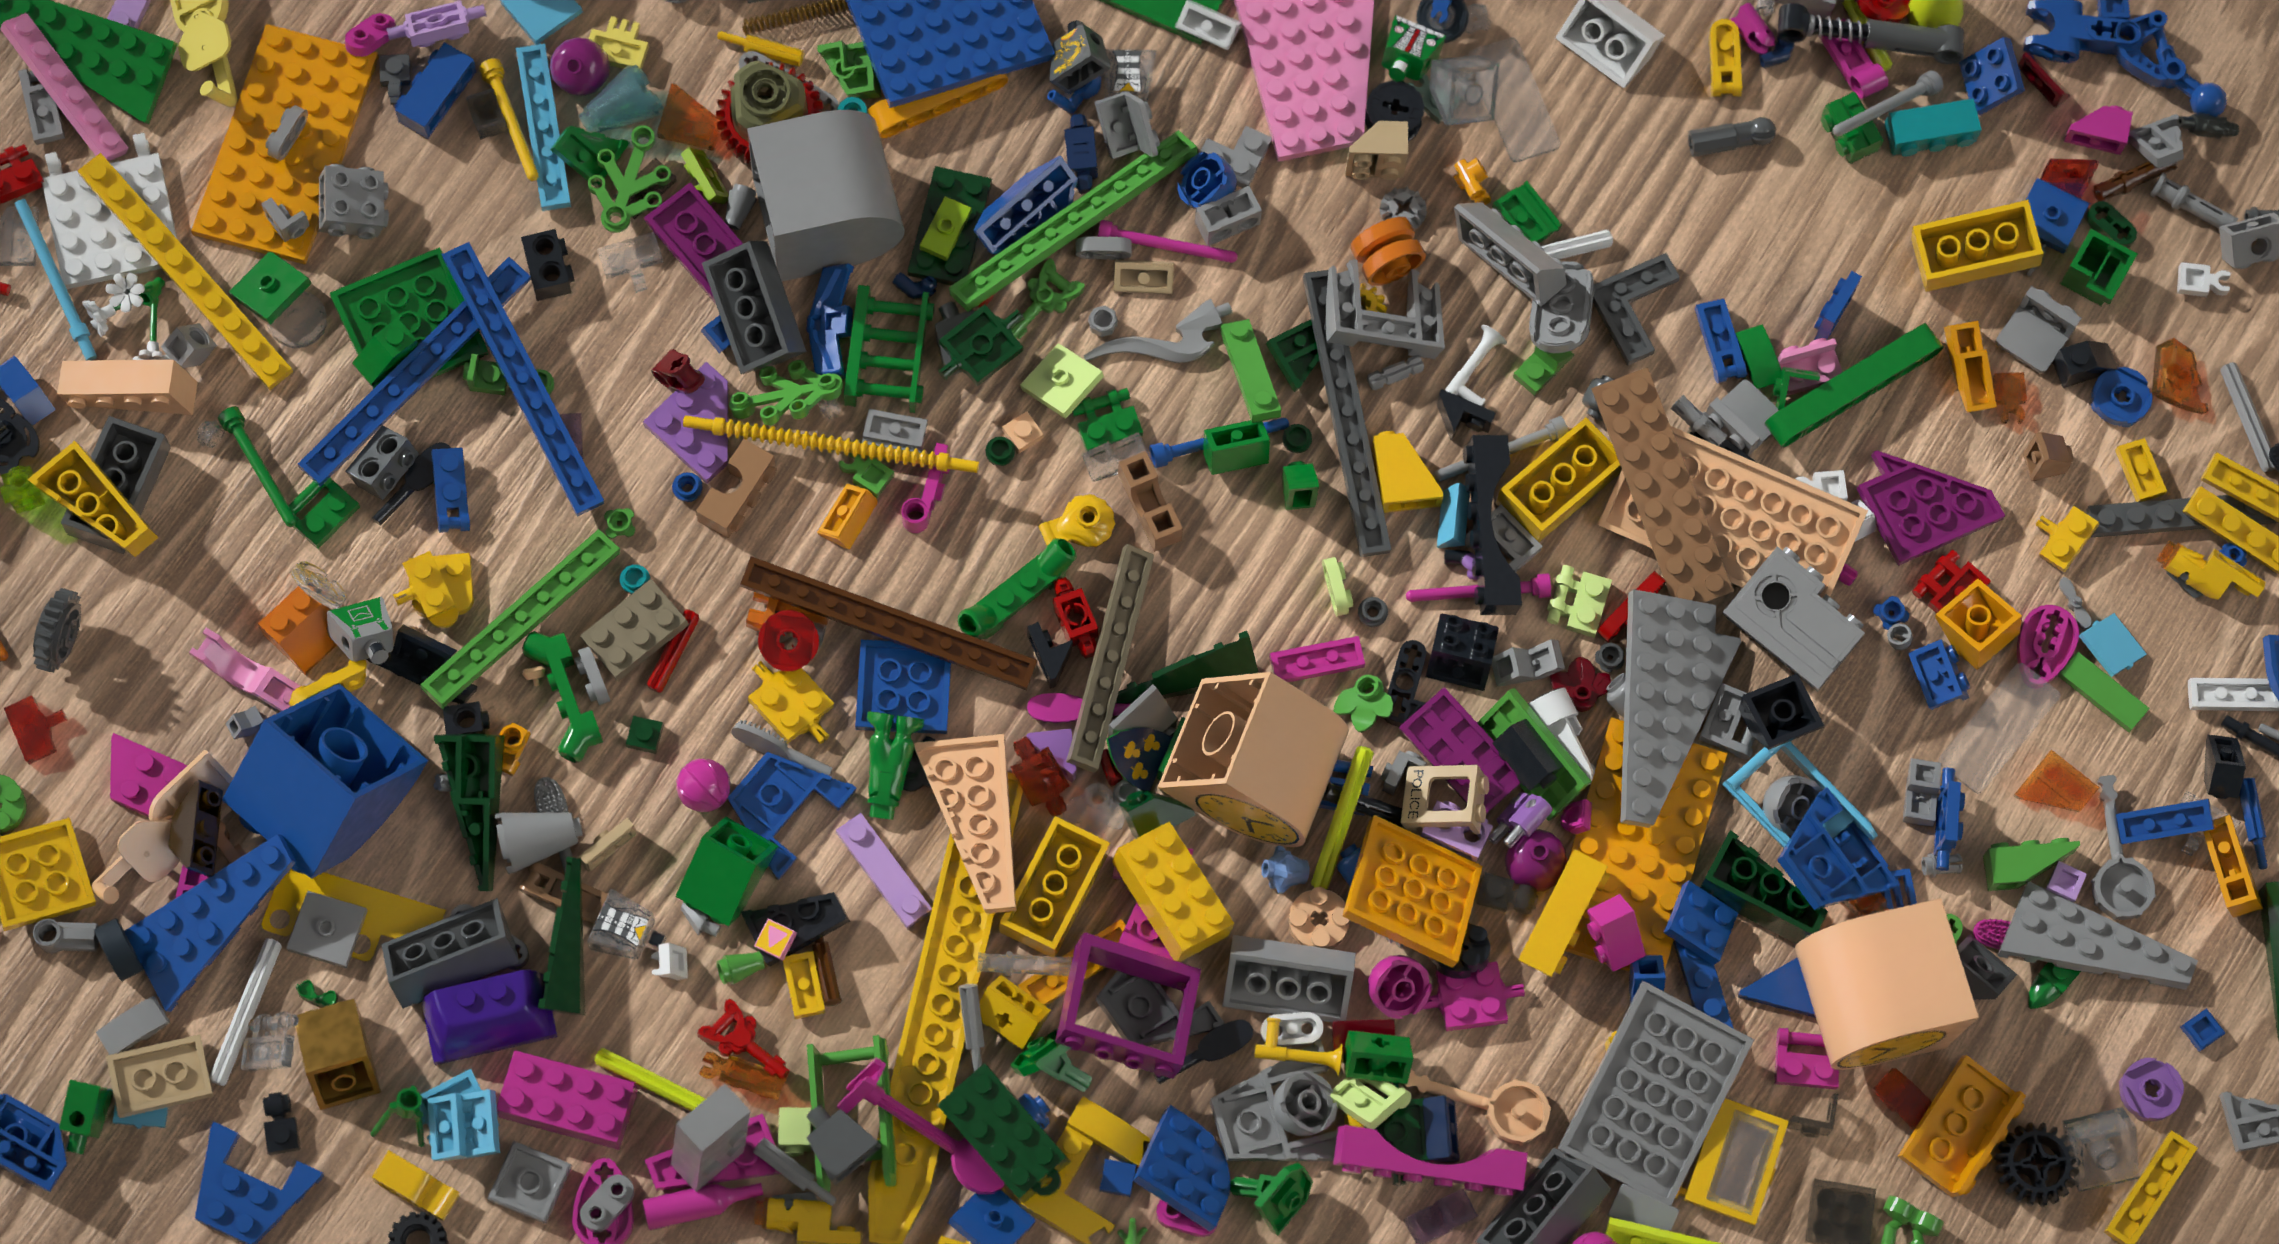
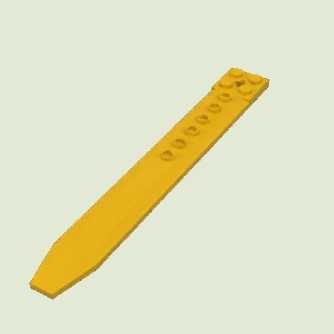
[868,772,1026,1244]

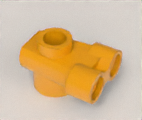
[1453,158,1491,205]
[500,722,531,776]

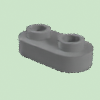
[265,105,308,161]
[574,646,610,705]
[580,1175,634,1232]

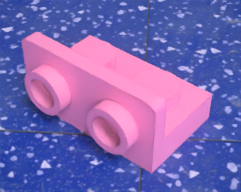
[1778,338,1843,396]

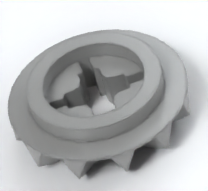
[1380,186,1427,229]

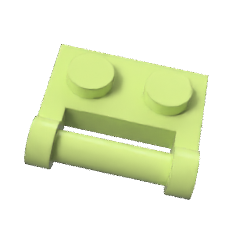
[1330,1077,1412,1129]

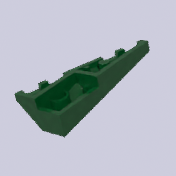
[1116,631,1259,704]

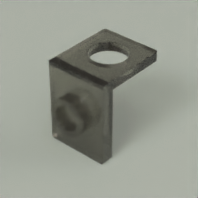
[1787,1093,1839,1138]

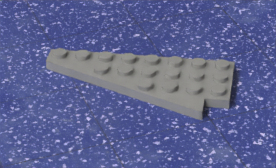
[1621,589,1741,828]

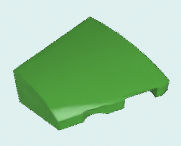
[817,41,881,99]

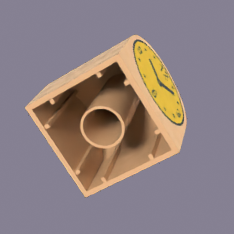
[1157,672,1349,847]
[1795,898,1979,1070]

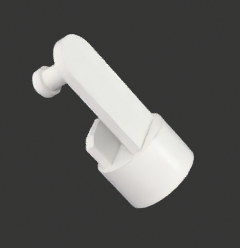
[1528,688,1596,781]

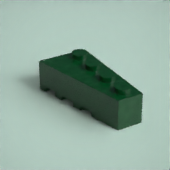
[1700,829,1828,944]

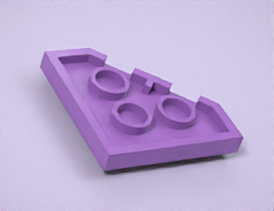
[643,361,728,484]

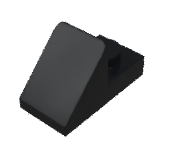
[1437,389,1496,440]
[1027,622,1073,689]

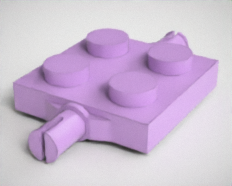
[386,0,486,47]

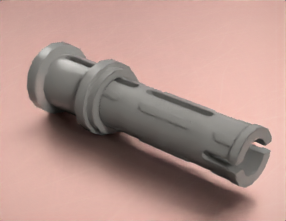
[2150,173,2238,228]

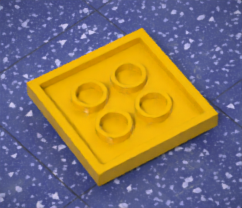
[0,817,96,931]

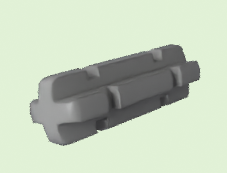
[1367,355,1424,390]

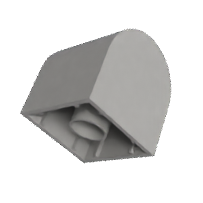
[747,110,905,282]

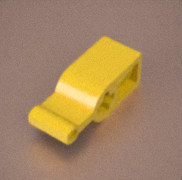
[372,1150,460,1221]

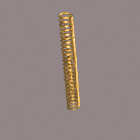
[742,0,849,36]

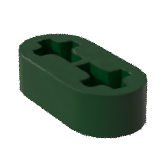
[2086,201,2137,248]

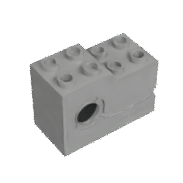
[1723,546,1865,692]

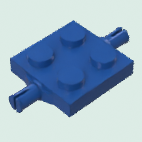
[1933,768,1965,871]

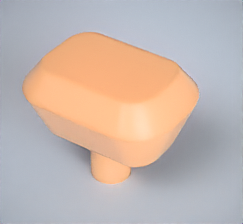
[522,665,546,686]

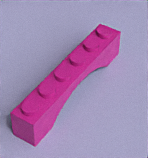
[1333,1125,1528,1197]

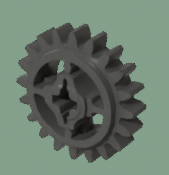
[33,588,81,673]

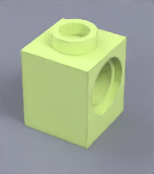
[778,1107,812,1156]

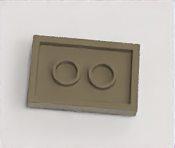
[580,579,689,681]

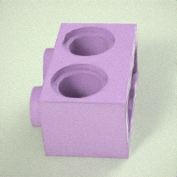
[1421,800,1493,863]

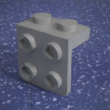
[1094,91,1160,159]
[1995,286,2081,373]
[1706,380,1779,456]

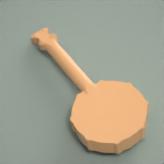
[1403,1070,1551,1146]

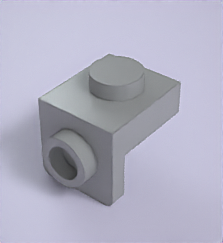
[1380,750,1427,795]

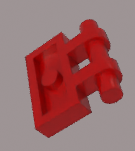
[0,144,44,204]
[1912,550,1991,613]

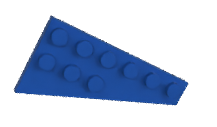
[125,834,297,1012]

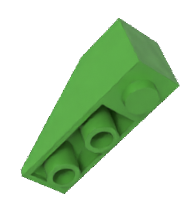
[1983,838,2080,891]

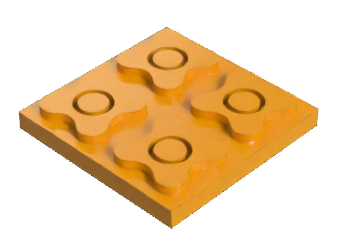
[1342,815,1483,968]

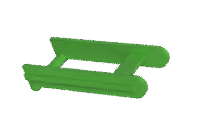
[807,1035,897,1193]

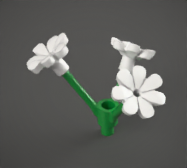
[82,273,171,360]

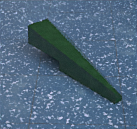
[434,734,505,892]
[538,857,585,1016]
[2258,881,2279,1042]

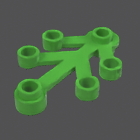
[588,125,672,233]
[729,360,843,425]

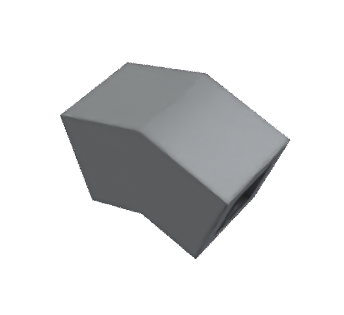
[226,706,263,740]

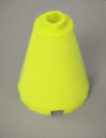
[1907,0,1964,28]

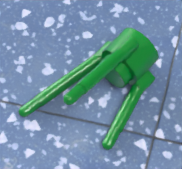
[370,1086,425,1147]

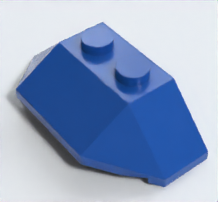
[973,156,1078,254]
[0,1093,67,1192]

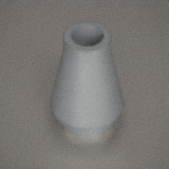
[724,184,757,230]

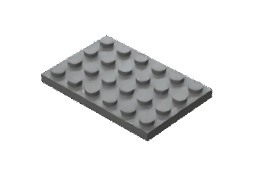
[1557,981,1754,1205]

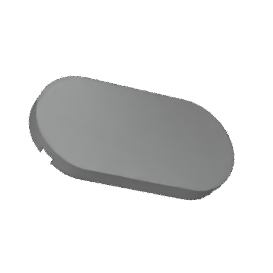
[1529,261,1594,353]

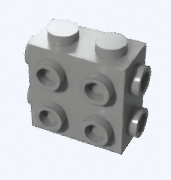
[319,164,389,239]

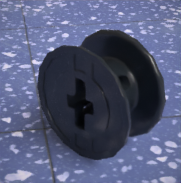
[1365,80,1424,142]

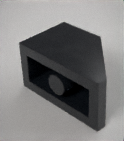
[2052,341,2118,388]
[2204,734,2246,799]

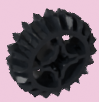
[1994,1122,2079,1207]

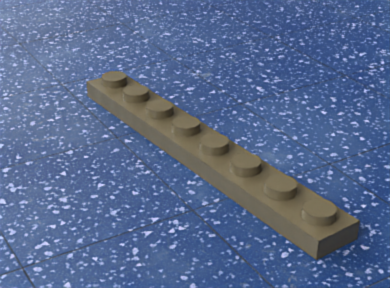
[1066,544,1154,773]

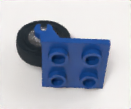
[1416,0,1469,43]

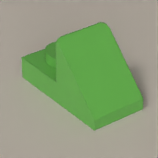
[1513,346,1574,396]

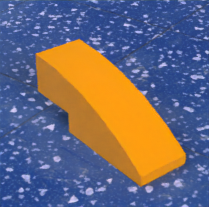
[1944,321,1997,413]

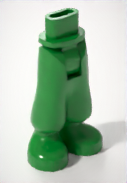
[867,711,925,820]

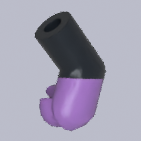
[1444,549,1477,580]

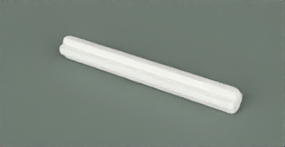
[209,938,282,1086]

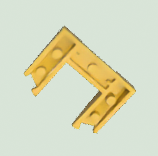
[1020,1096,1150,1244]

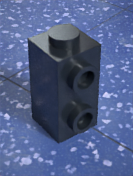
[1492,719,1564,791]

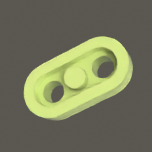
[1322,557,1353,617]

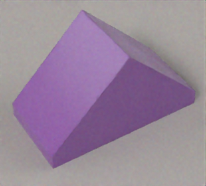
[1024,728,1076,783]

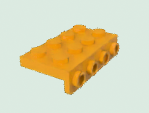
[1897,1055,2026,1197]

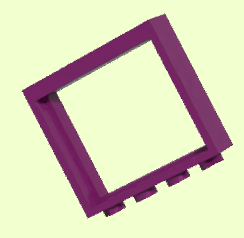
[1055,932,1201,1079]

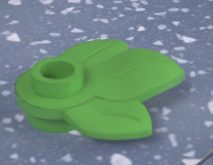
[1333,675,1393,732]

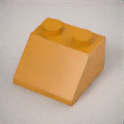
[1935,579,2022,670]

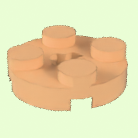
[1288,887,1350,949]

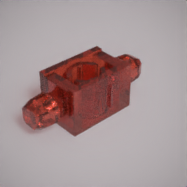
[1010,736,1070,817]

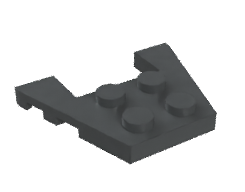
[1095,971,1225,1046]

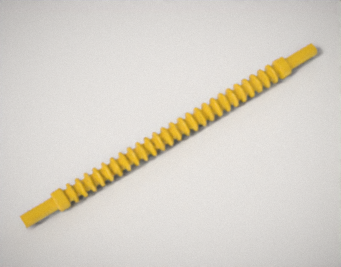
[683,415,979,473]

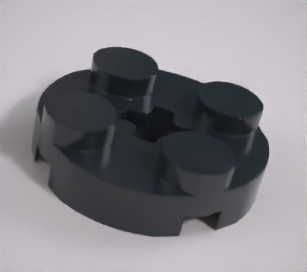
[1429,923,1490,979]

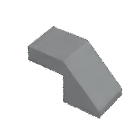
[1492,639,1565,686]

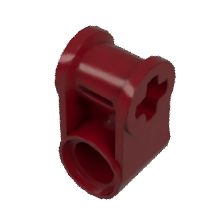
[651,349,705,394]

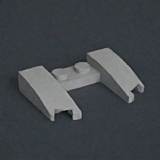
[1326,259,1445,359]

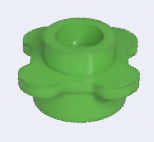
[604,508,635,539]

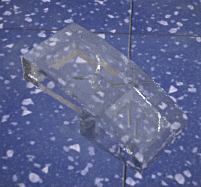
[1082,432,1152,482]

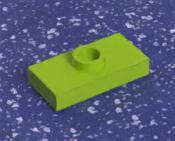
[920,196,972,261]

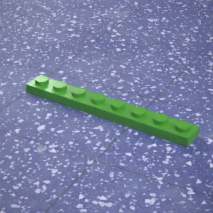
[420,529,620,709]

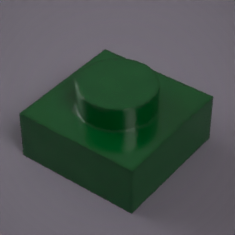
[626,716,664,754]

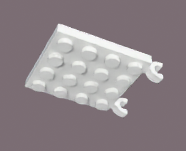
[42,133,177,289]

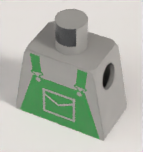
[327,597,393,664]

